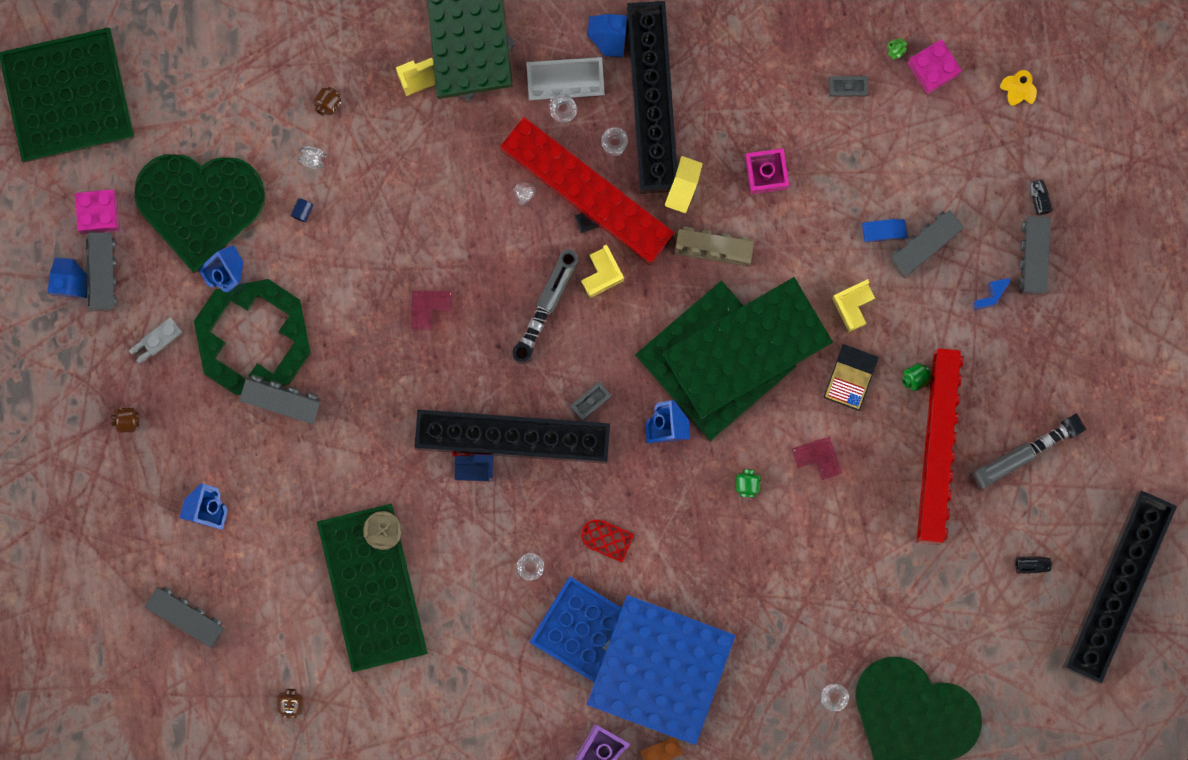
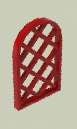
[581,519,634,562]

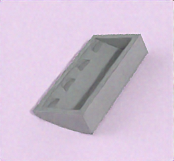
[526,57,605,100]

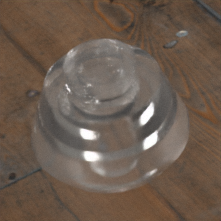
[513,181,537,206]

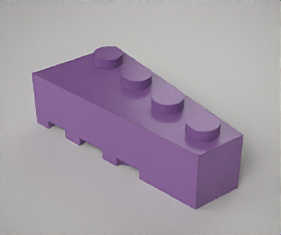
[574,724,631,760]

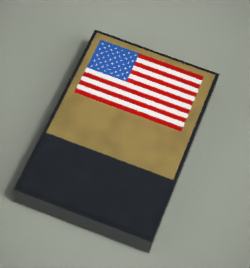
[823,344,879,411]

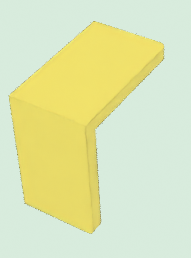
[396,58,436,96]
[665,156,703,213]
[581,244,624,298]
[832,279,875,332]

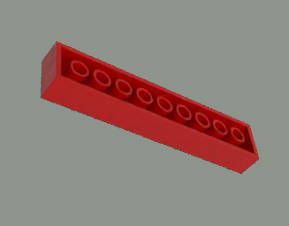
[500,117,674,266]
[916,348,964,545]

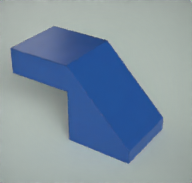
[862,219,907,242]
[973,278,1010,311]

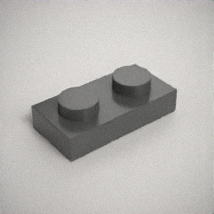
[829,76,868,97]
[570,381,612,421]

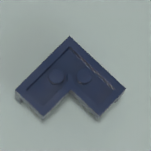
[455,454,494,482]

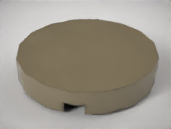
[363,511,402,550]

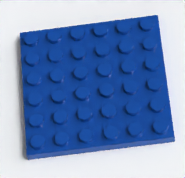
[586,595,736,745]

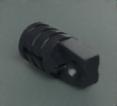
[1031,179,1053,215]
[1015,556,1052,574]

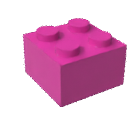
[907,39,962,95]
[745,148,789,195]
[75,189,119,234]

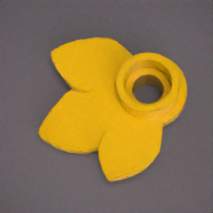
[1000,70,1037,106]

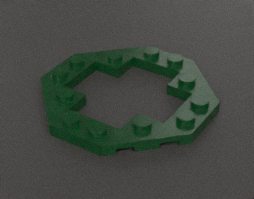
[194,279,311,396]

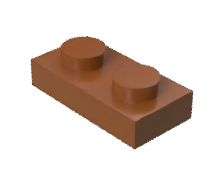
[640,737,683,760]

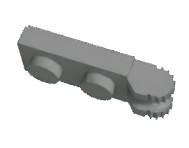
[129,317,183,364]

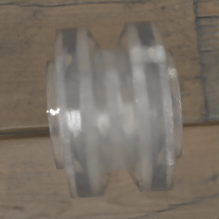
[549,93,577,123]
[601,127,628,156]
[297,146,327,169]
[517,553,544,581]
[820,684,849,711]

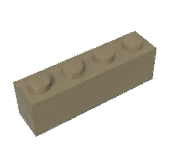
[674,227,754,267]

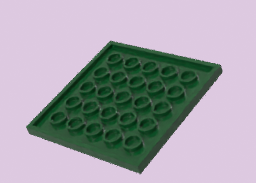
[0,27,135,163]
[635,280,797,441]

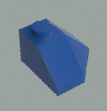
[587,14,627,58]
[198,245,244,292]
[48,258,87,299]
[645,400,690,444]
[179,483,228,530]

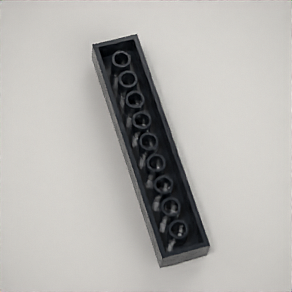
[627,1,677,194]
[414,409,610,464]
[1063,490,1177,684]

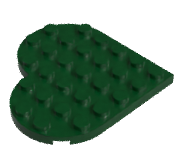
[134,154,265,274]
[855,657,982,760]

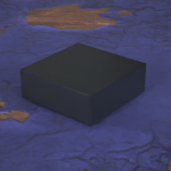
[574,213,599,233]

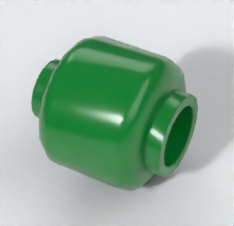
[902,363,932,391]
[735,469,761,497]

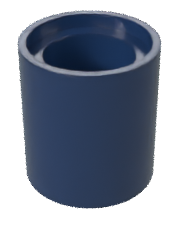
[290,198,314,223]

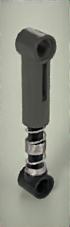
[513,249,578,364]
[970,413,1087,491]

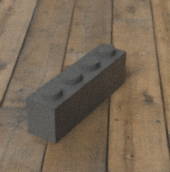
[890,210,964,278]
[1018,216,1051,296]
[85,232,117,311]
[239,375,321,424]
[145,586,225,648]

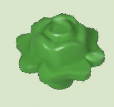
[888,38,907,60]

